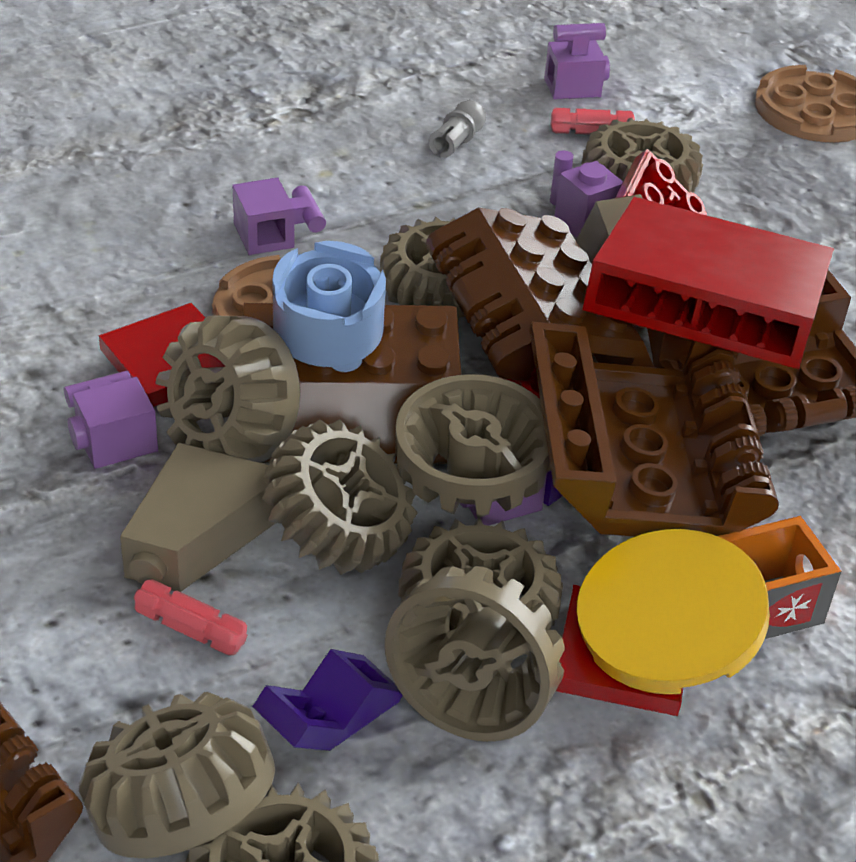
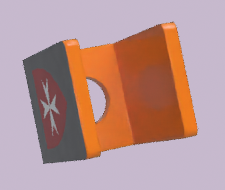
[718,516,842,639]

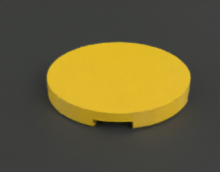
[577,529,769,694]

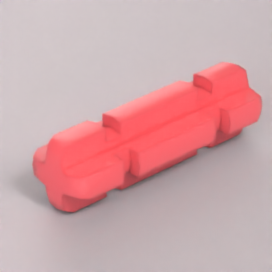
[551,108,635,135]
[134,579,248,656]

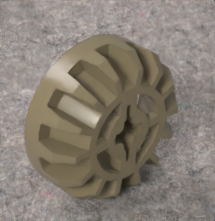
[156,316,300,463]
[395,374,551,517]
[385,566,565,742]
[78,692,275,858]

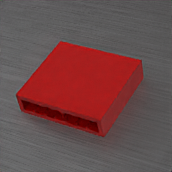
[582,197,834,369]

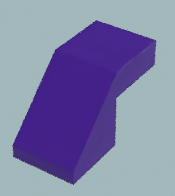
[252,649,403,751]

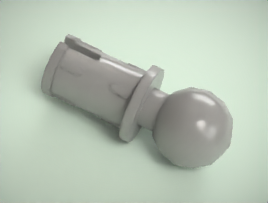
[429,100,486,158]

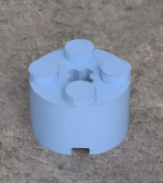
[272,241,386,372]

